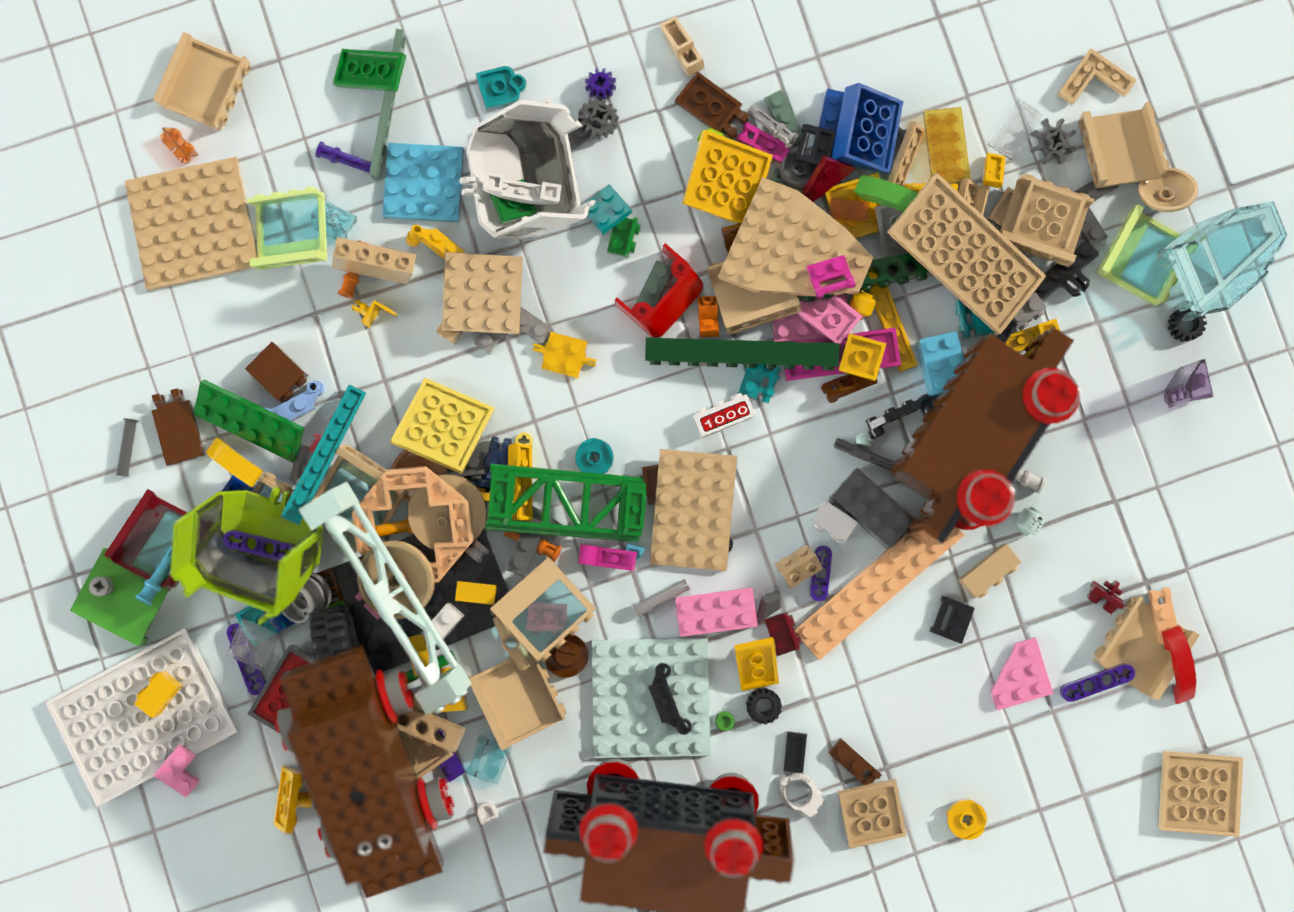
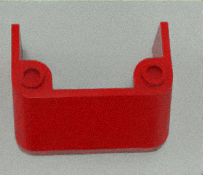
[614,243,704,338]

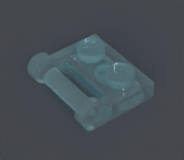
[465,735,512,785]

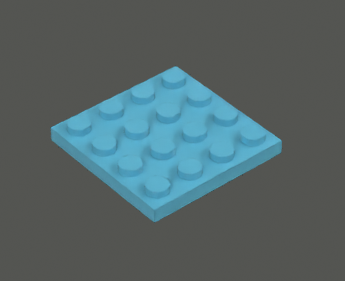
[383,143,464,223]

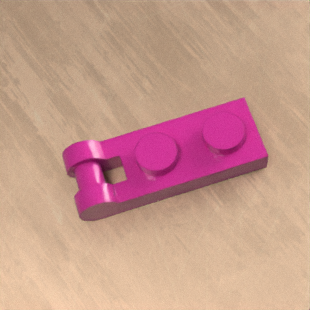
[736,122,791,164]

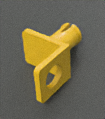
[352,299,398,328]

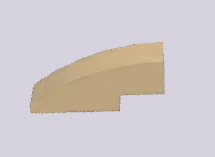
[659,16,705,77]

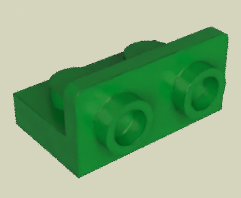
[607,217,641,258]

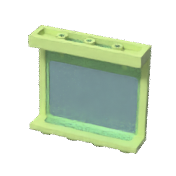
[247,187,327,270]
[1096,204,1197,306]

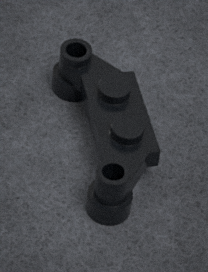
[866,394,935,439]
[648,662,692,735]

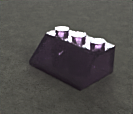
[1164,359,1214,408]

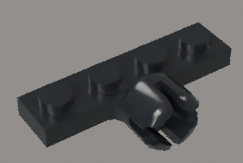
[1034,240,1099,301]

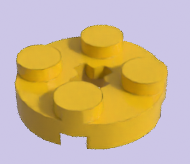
[946,799,987,840]

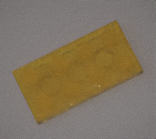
[923,107,971,184]

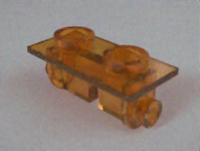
[160,128,198,164]

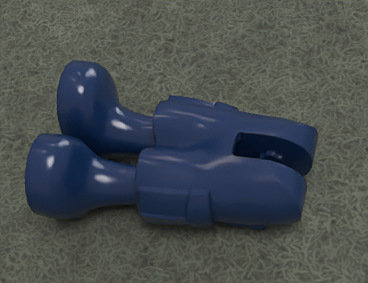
[476,436,512,490]

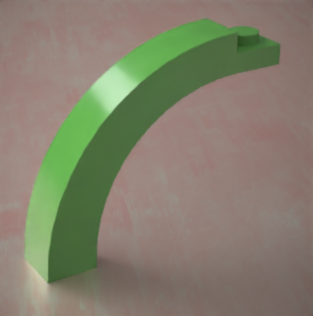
[854,175,918,212]

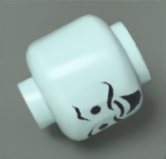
[1015,507,1045,536]

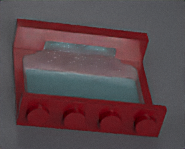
[104,489,211,592]

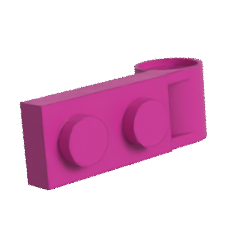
[578,544,637,571]

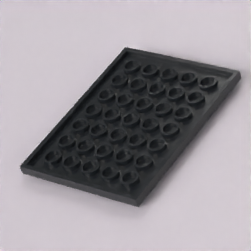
[333,528,519,676]

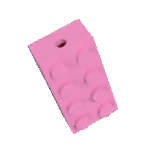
[675,588,758,637]

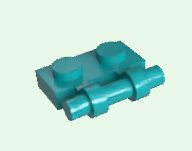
[955,301,994,339]
[738,364,781,404]

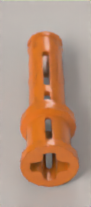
[337,241,368,299]
[504,532,562,562]

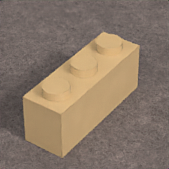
[957,544,1021,599]

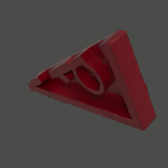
[801,156,855,202]

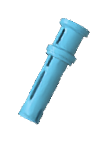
[135,547,172,606]

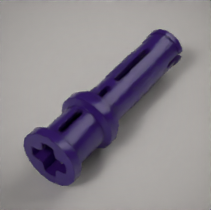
[316,141,371,173]

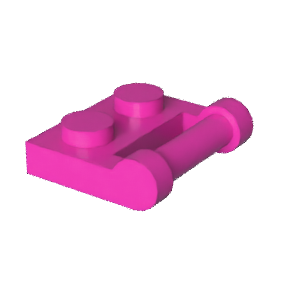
[807,255,856,298]

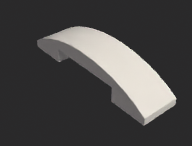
[483,171,562,205]

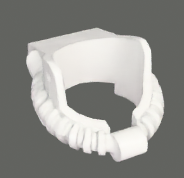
[779,773,825,818]

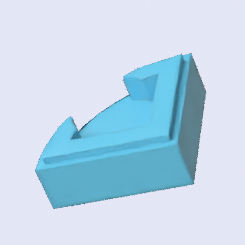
[625,544,645,560]

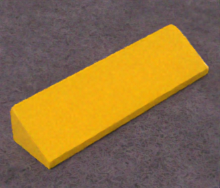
[508,443,533,521]

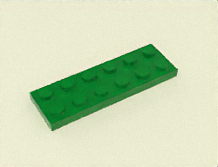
[193,379,305,463]

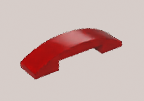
[1161,625,1196,704]

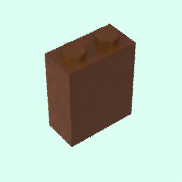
[245,342,309,403]

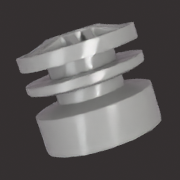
[282,572,331,623]

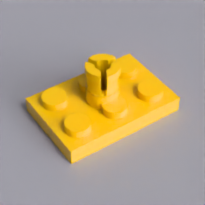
[734,637,779,691]
[274,766,313,834]

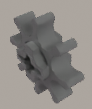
[1030,118,1077,165]

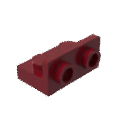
[764,612,802,656]

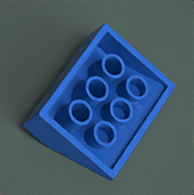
[832,83,904,174]

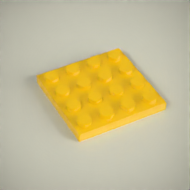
[682,130,773,224]

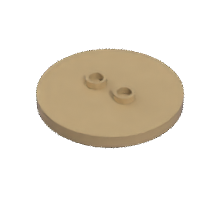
[408,474,487,550]

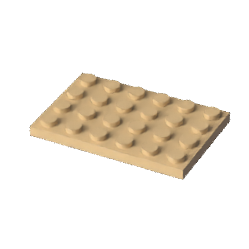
[650,449,737,571]

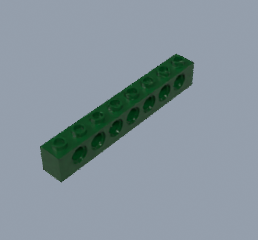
[797,253,936,302]

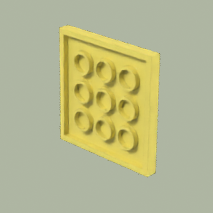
[391,378,495,474]

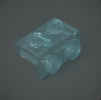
[311,201,357,240]

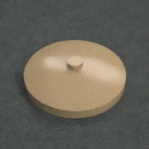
[357,541,434,619]

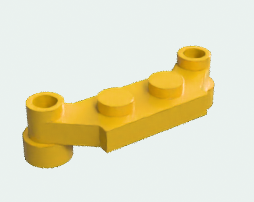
[406,225,464,259]

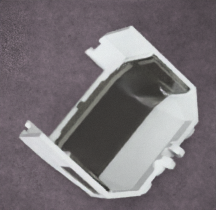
[459,100,595,239]

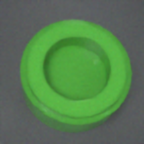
[715,711,735,731]

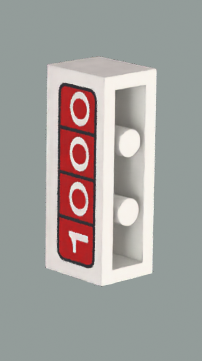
[693,393,755,439]

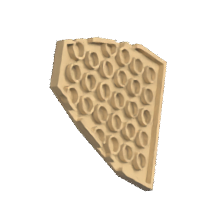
[718,177,873,297]

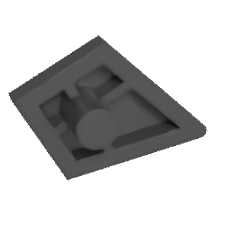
[756,591,782,623]

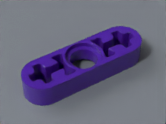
[809,546,832,601]

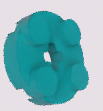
[575,438,614,474]

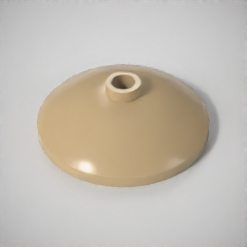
[1138,168,1198,212]

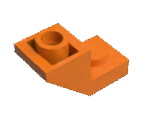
[698,296,719,338]

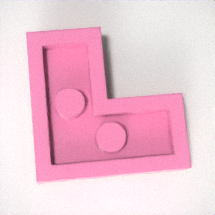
[154,744,199,797]

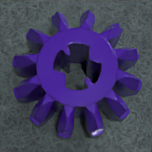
[585,68,616,100]

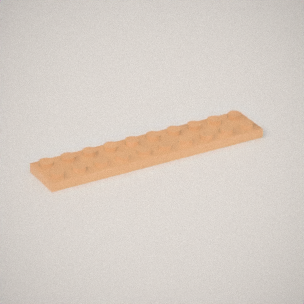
[794,527,964,660]

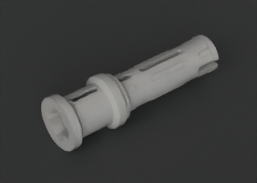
[747,104,798,148]

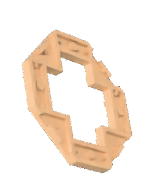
[352,466,474,583]

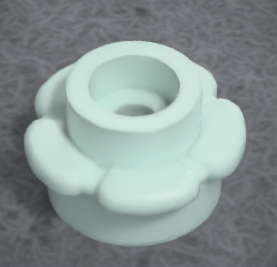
[855,433,874,448]

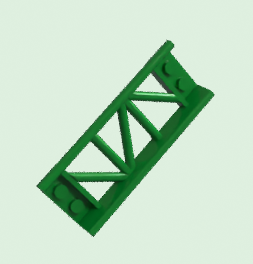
[485,464,647,542]

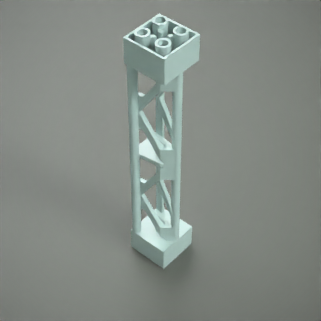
[299,482,472,715]

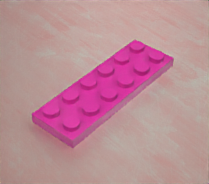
[785,328,901,382]

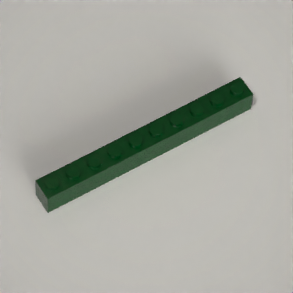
[645,337,839,371]

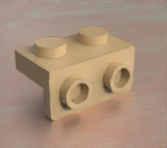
[958,179,990,216]
[775,545,823,588]

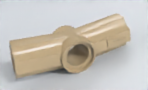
[493,617,535,672]

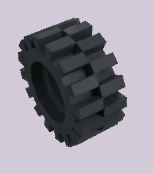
[1167,306,1207,342]
[746,688,782,724]

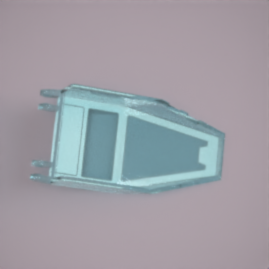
[1156,201,1287,322]

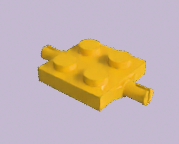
[532,332,597,378]

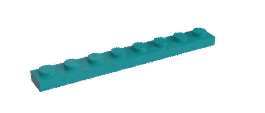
[281,385,366,525]

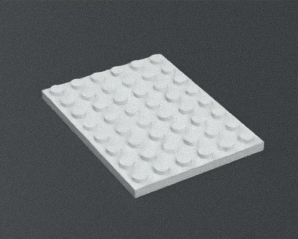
[45,628,239,807]

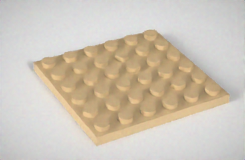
[125,157,258,291]

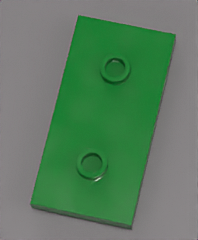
[333,49,406,92]

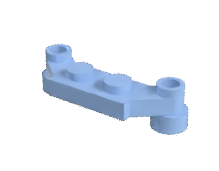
[263,380,325,421]

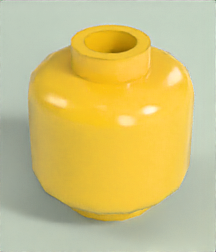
[849,291,876,320]

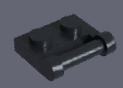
[794,124,836,167]
[929,595,975,644]

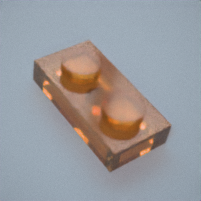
[829,198,870,223]

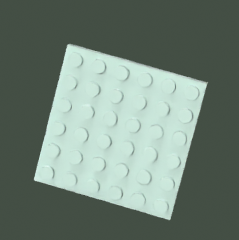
[592,638,711,758]

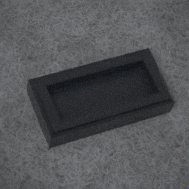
[783,731,807,773]

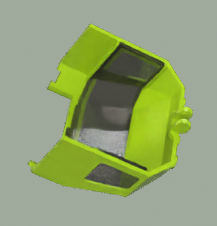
[171,487,323,625]

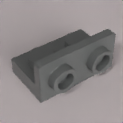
[447,452,486,480]

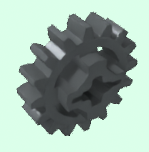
[577,98,619,140]

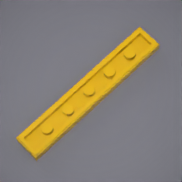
[868,272,918,373]

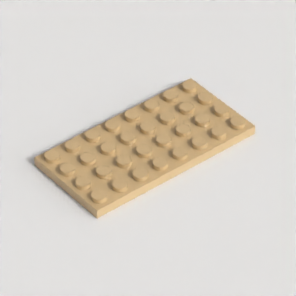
[887,173,1046,335]

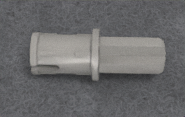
[289,445,309,483]

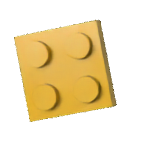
[838,333,887,381]

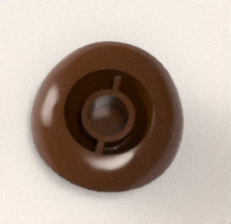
[545,633,588,678]

